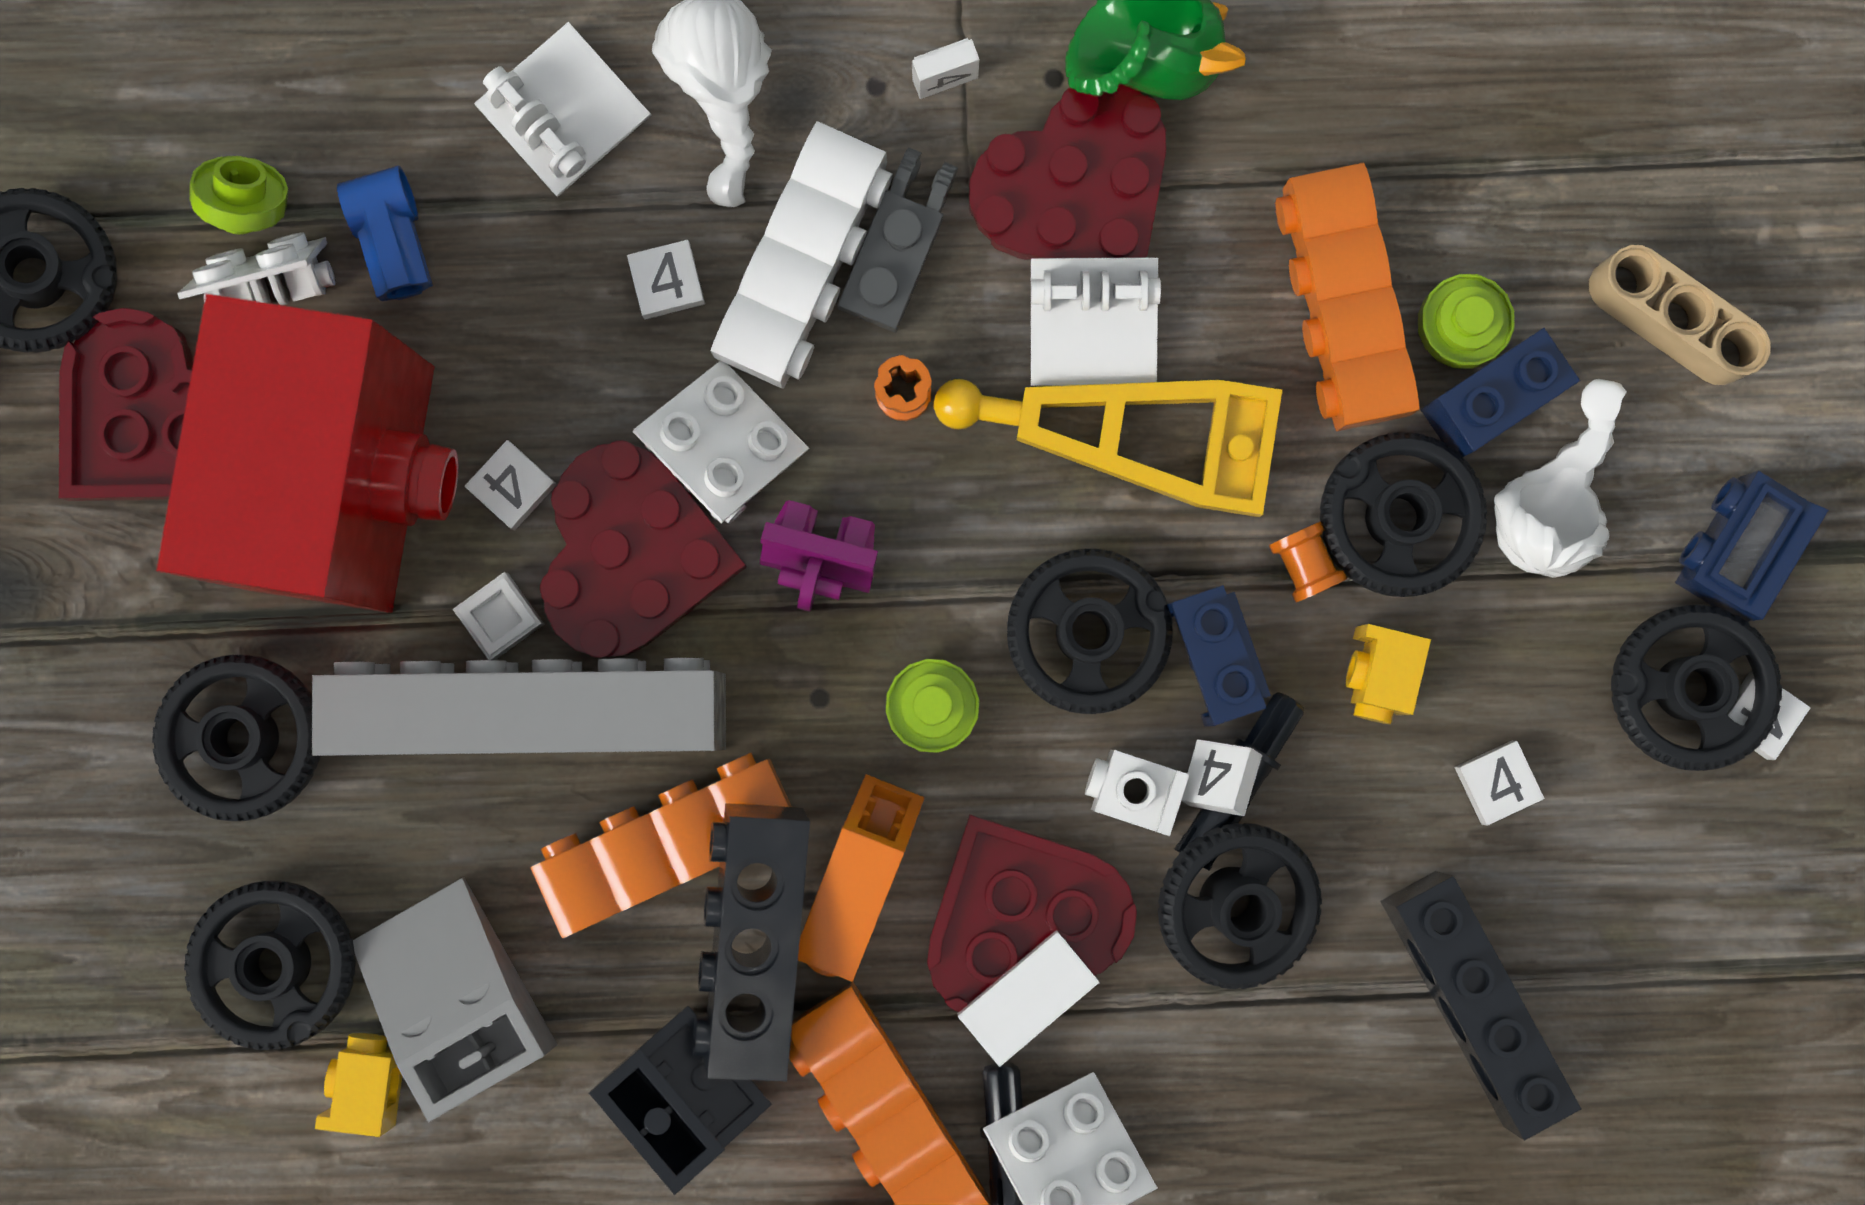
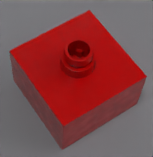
[156,294,458,613]

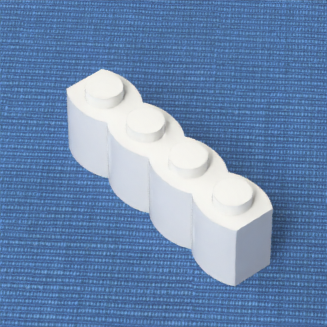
[710,121,893,389]

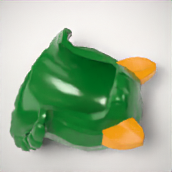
[1065,0,1246,100]

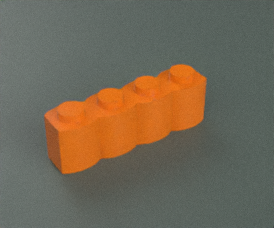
[1275,163,1420,432]
[530,753,792,939]
[789,982,991,1205]

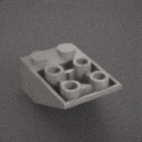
[353,877,558,1123]

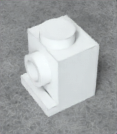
[1085,750,1190,836]

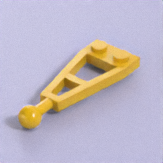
[934,379,1282,517]

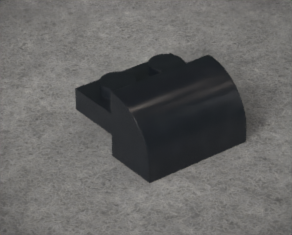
[589,1006,772,1195]

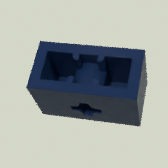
[1420,328,1580,458]

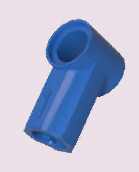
[337,165,433,301]

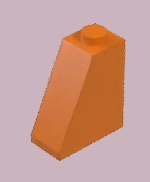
[798,774,925,982]

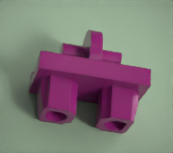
[760,500,878,612]

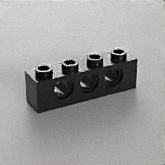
[693,803,810,1082]
[1380,871,1582,1141]

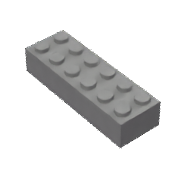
[312,658,726,756]

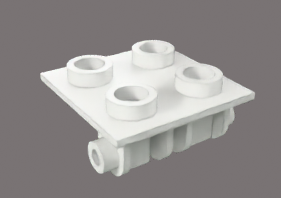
[474,22,651,197]
[177,233,335,305]
[1031,258,1161,386]
[633,361,809,524]
[983,1072,1157,1205]

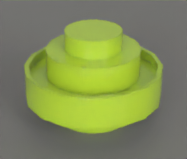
[189,156,288,235]
[1418,274,1514,369]
[886,659,979,753]

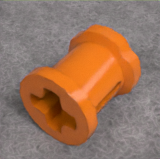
[874,355,932,421]
[1269,521,1347,603]

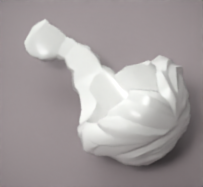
[652,0,772,207]
[1494,379,1627,578]

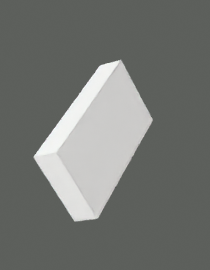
[957,930,1100,1067]

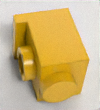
[1346,624,1431,724]
[315,1033,402,1137]

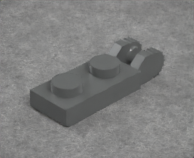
[838,147,958,333]

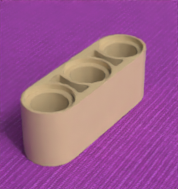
[1589,245,1771,385]

